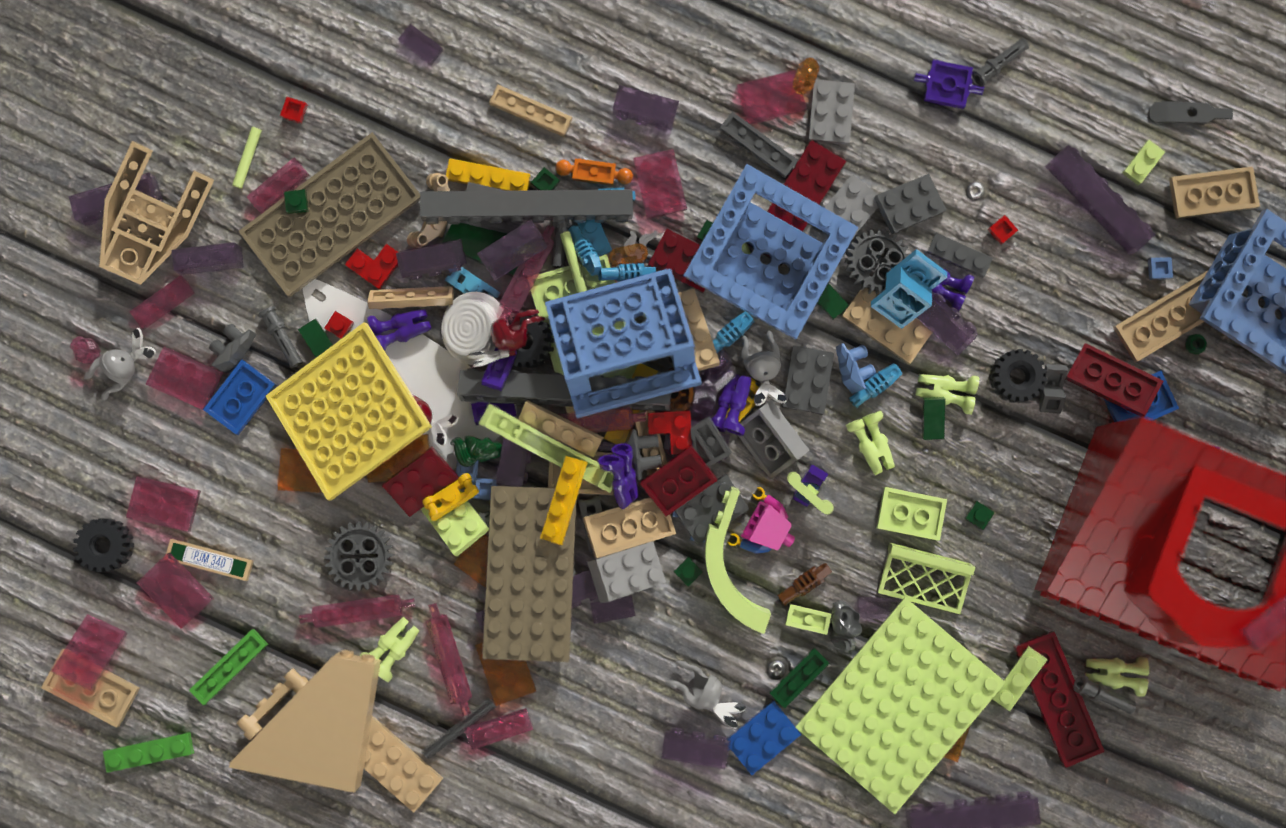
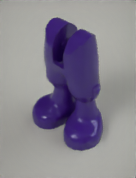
[932,269,975,312]
[367,309,432,351]
[711,374,751,436]
[598,443,638,509]

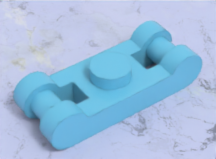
[445,263,501,298]

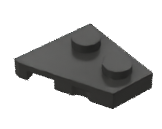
[691,416,732,467]

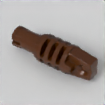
[777,563,832,606]

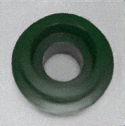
[1185,334,1207,355]

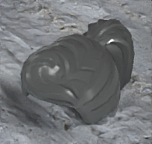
[830,601,862,652]

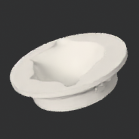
[441,292,509,365]

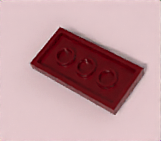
[1065,343,1163,417]

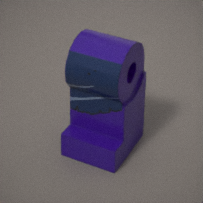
[792,465,828,507]

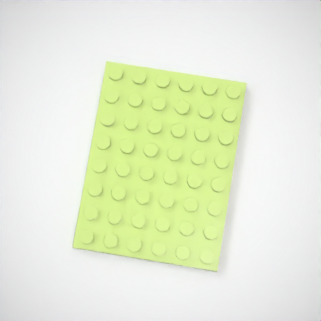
[795,597,1006,814]

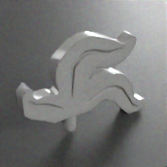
[624,230,657,264]

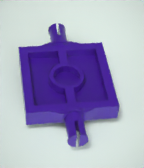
[913,59,984,109]

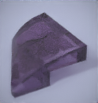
[693,348,736,403]

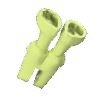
[915,374,979,415]
[846,411,895,475]
[359,617,420,682]
[1085,656,1149,697]

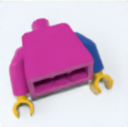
[727,487,795,554]

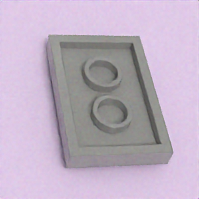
[808,79,855,145]
[824,174,878,236]

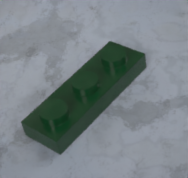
[769,648,830,709]

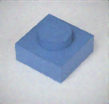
[1148,257,1173,280]

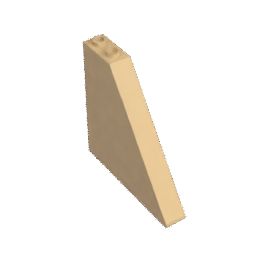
[229,650,381,792]

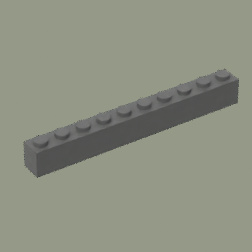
[420,190,633,225]
[457,368,672,412]

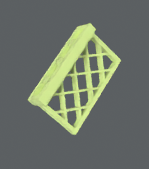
[877,542,975,614]

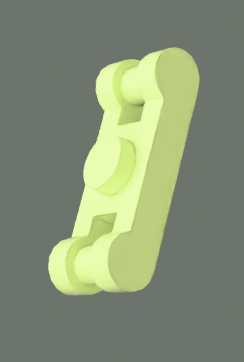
[787,472,833,514]

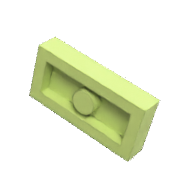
[1122,140,1165,185]
[785,604,832,635]

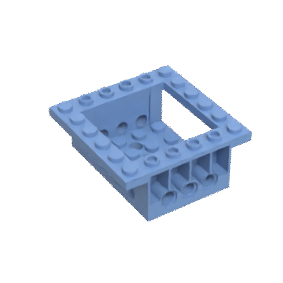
[684,164,859,340]
[1189,209,1286,375]
[545,269,702,418]

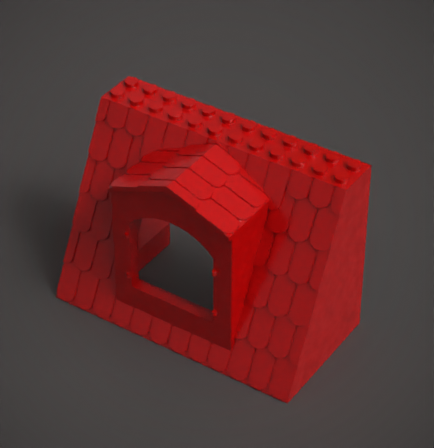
[1035,416,1286,692]

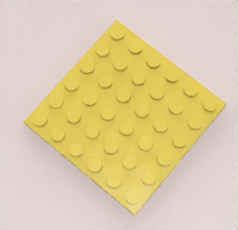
[266,322,432,501]

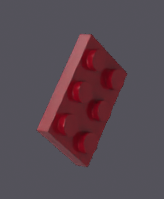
[648,228,705,294]
[640,445,717,517]
[382,446,459,517]

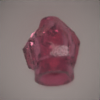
[70,336,101,364]

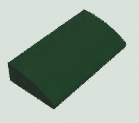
[442,223,536,280]

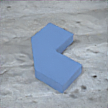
[456,460,498,500]

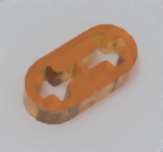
[793,57,819,95]
[609,244,648,267]

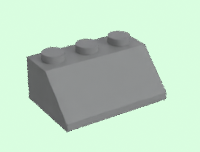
[738,400,810,479]

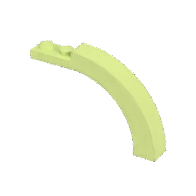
[479,404,614,493]
[705,486,771,634]

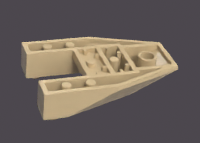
[99,141,214,285]

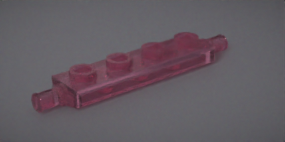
[499,225,555,323]
[557,407,646,432]
[299,594,415,628]
[426,603,472,716]

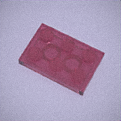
[736,70,807,125]
[633,149,687,219]
[146,346,223,410]
[126,476,201,532]
[137,553,214,629]
[51,614,127,691]

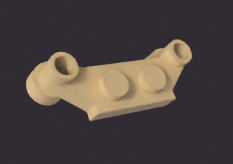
[407,173,450,248]
[236,668,309,741]

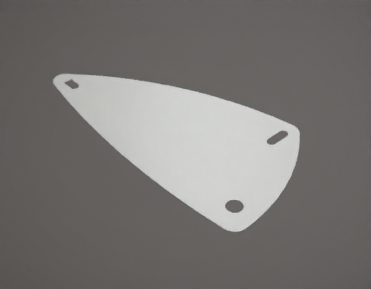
[303,279,517,475]

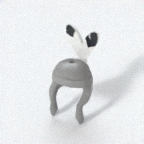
[84,328,156,401]
[740,330,786,406]
[665,661,746,729]

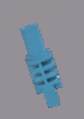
[568,226,602,276]
[598,263,656,282]
[713,311,754,353]
[849,363,902,409]

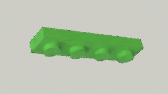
[189,629,268,706]
[103,732,194,773]

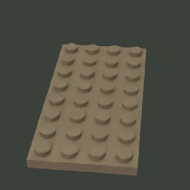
[239,132,420,298]
[483,486,577,662]

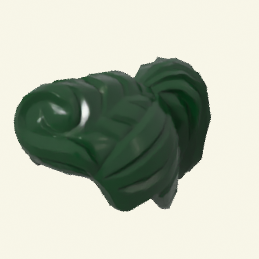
[450,436,503,467]

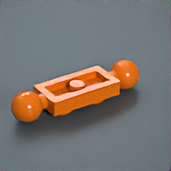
[555,158,633,186]

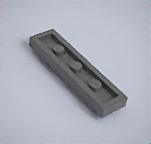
[719,111,798,178]

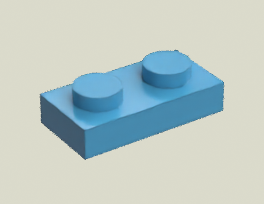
[577,220,613,257]

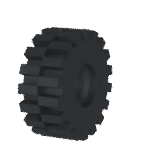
[508,315,555,368]
[989,349,1047,403]
[73,519,134,572]

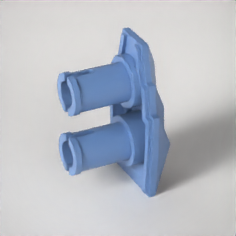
[836,343,876,394]

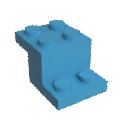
[871,249,947,329]

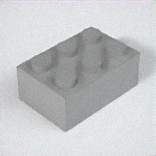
[587,541,666,603]

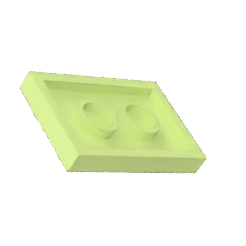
[876,487,947,541]
[421,492,489,557]

